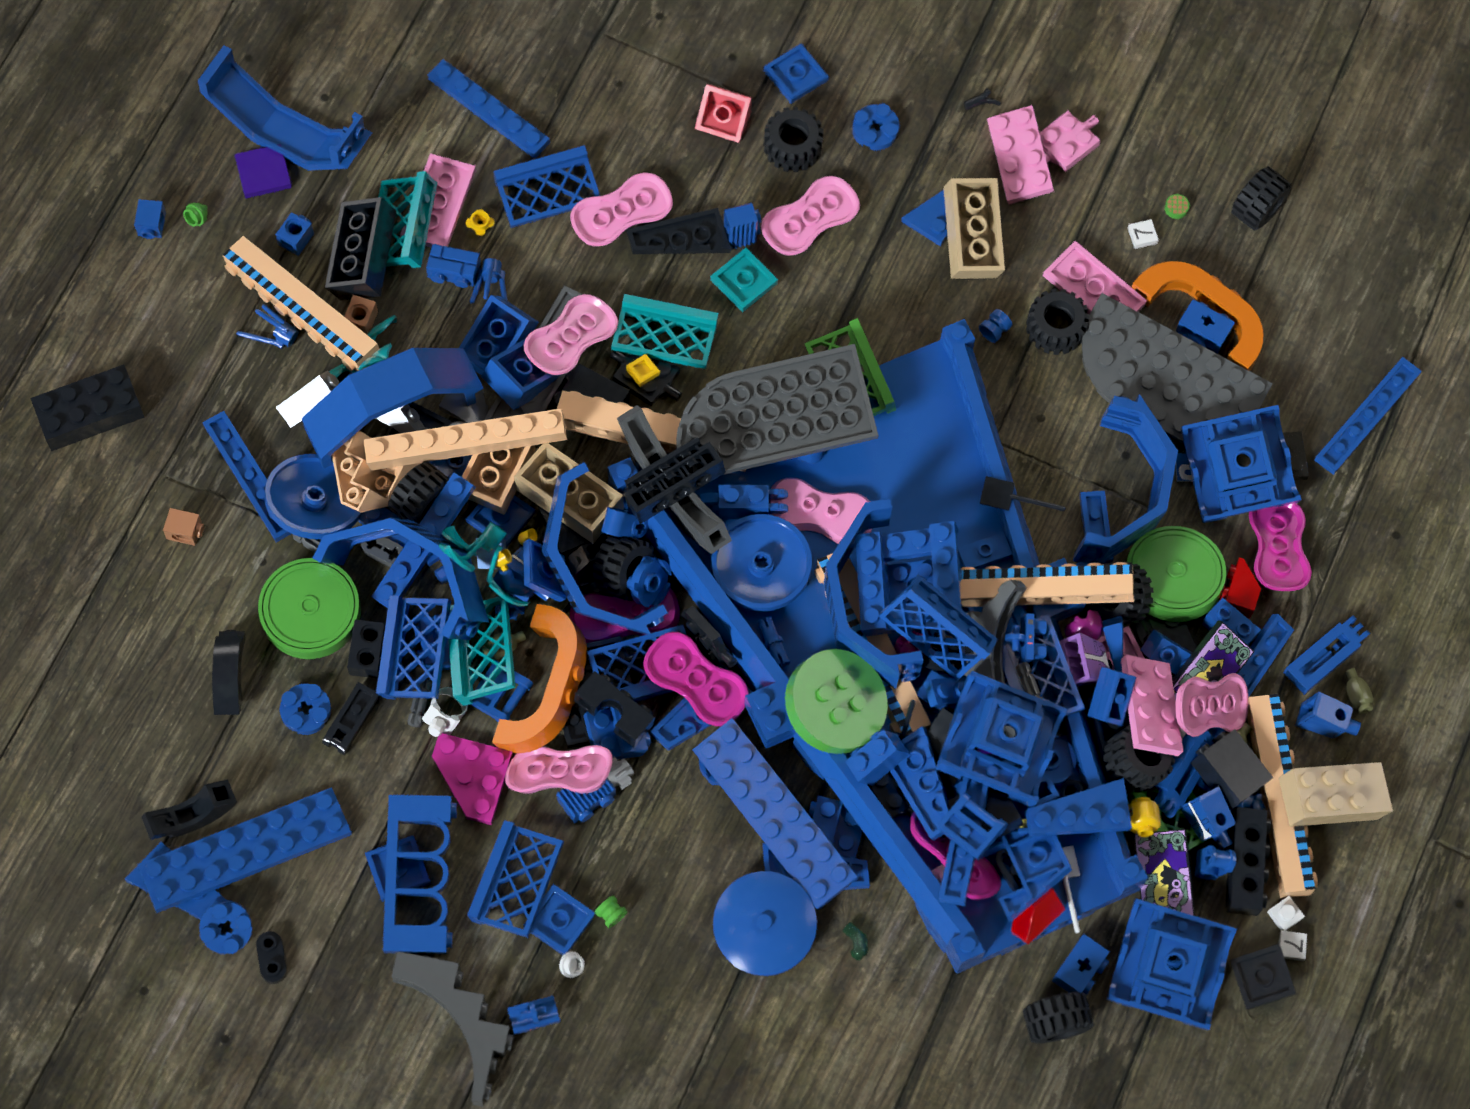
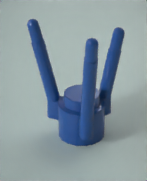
[470,258,507,304]
[237,304,298,349]

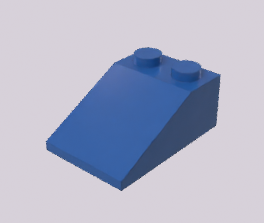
[459,295,539,375]
[481,339,562,410]

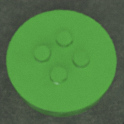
[1127,526,1226,622]
[258,558,361,659]
[785,649,888,754]

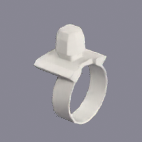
[422,687,468,737]

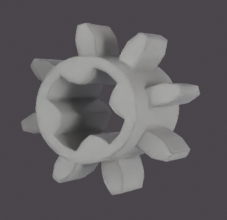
[608,757,634,790]

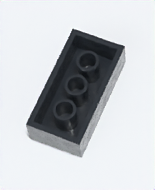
[325,197,396,301]
[30,364,145,451]

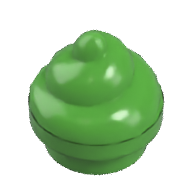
[183,203,208,226]

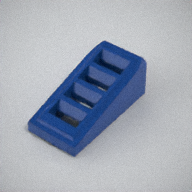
[1102,616,1123,672]

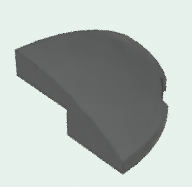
[439,390,489,423]

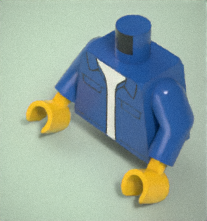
[493,528,550,602]

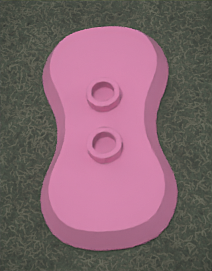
[570,173,673,246]
[761,176,860,255]
[524,294,618,375]
[768,478,872,544]
[1176,673,1248,737]
[505,745,613,794]

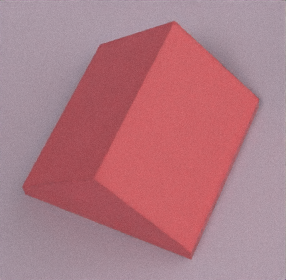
[695,84,752,143]

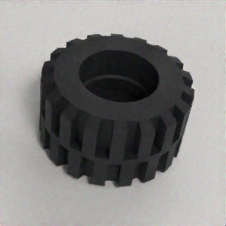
[764,107,823,173]
[1231,166,1292,231]
[1026,288,1089,355]
[388,461,449,524]
[592,536,657,601]
[1087,562,1154,625]
[1103,725,1175,793]
[1022,992,1094,1044]

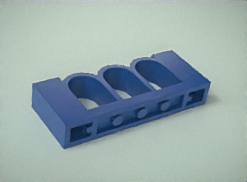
[383,795,457,954]

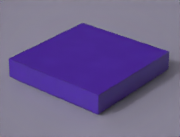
[234,144,292,199]

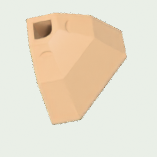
[332,431,421,513]

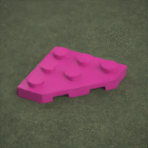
[432,733,513,825]

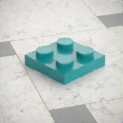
[710,248,778,313]

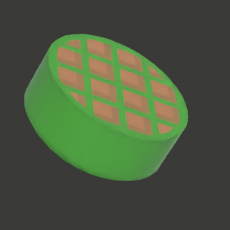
[1165,194,1189,219]

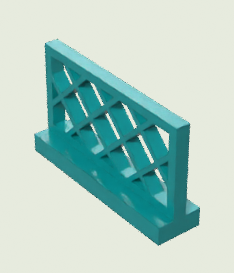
[378,171,438,268]
[611,294,719,369]
[449,596,516,706]

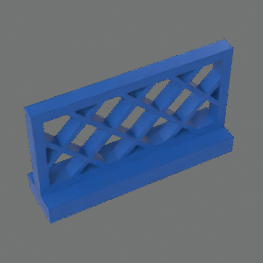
[494,145,600,228]
[879,574,998,680]
[376,596,451,700]
[1002,614,1085,717]
[587,625,686,709]
[467,820,564,938]

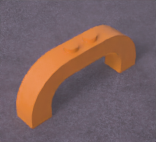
[1132,261,1263,371]
[492,604,587,753]

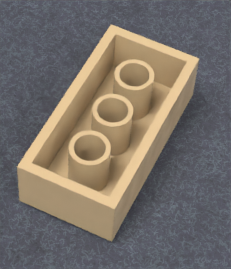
[944,178,1005,279]
[514,443,624,544]
[1279,762,1393,827]

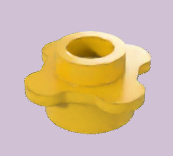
[466,209,495,236]

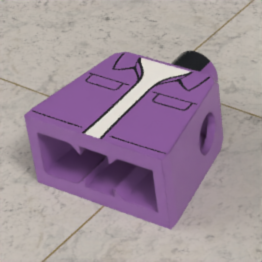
[1059,633,1113,687]

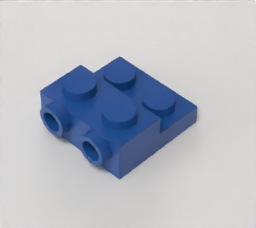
[583,707,650,759]
[808,796,862,858]

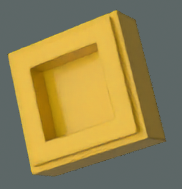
[626,354,660,387]

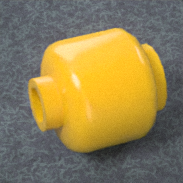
[1128,797,1161,837]

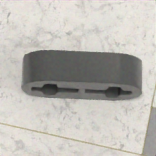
[361,537,403,567]

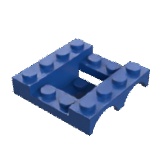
[1180,405,1301,523]
[855,521,963,637]
[936,671,1067,807]
[1106,899,1237,1030]

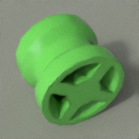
[595,896,628,928]

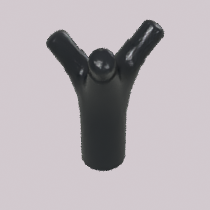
[963,88,1001,110]

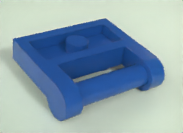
[470,660,533,722]
[937,793,1008,860]

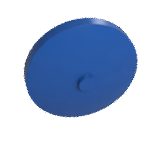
[265,454,362,539]
[711,514,812,611]
[713,871,817,976]

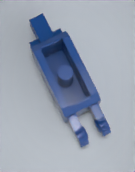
[699,485,788,519]

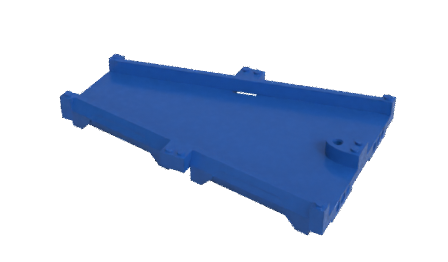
[607,319,1148,974]

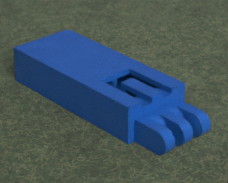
[1283,615,1371,695]
[1154,731,1214,818]

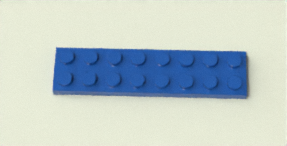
[693,718,858,910]
[137,787,351,913]

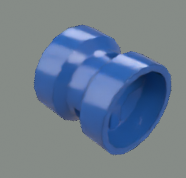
[979,309,1012,343]

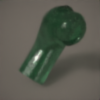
[842,922,869,960]

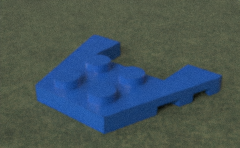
[981,827,1072,922]

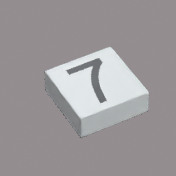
[1128,220,1158,249]
[1279,930,1307,961]

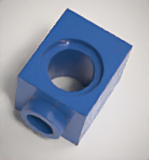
[134,199,166,239]
[276,212,314,256]

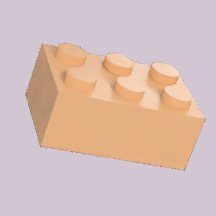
[462,445,536,515]

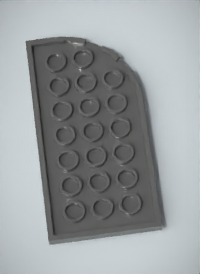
[1081,293,1273,444]
[676,344,879,474]

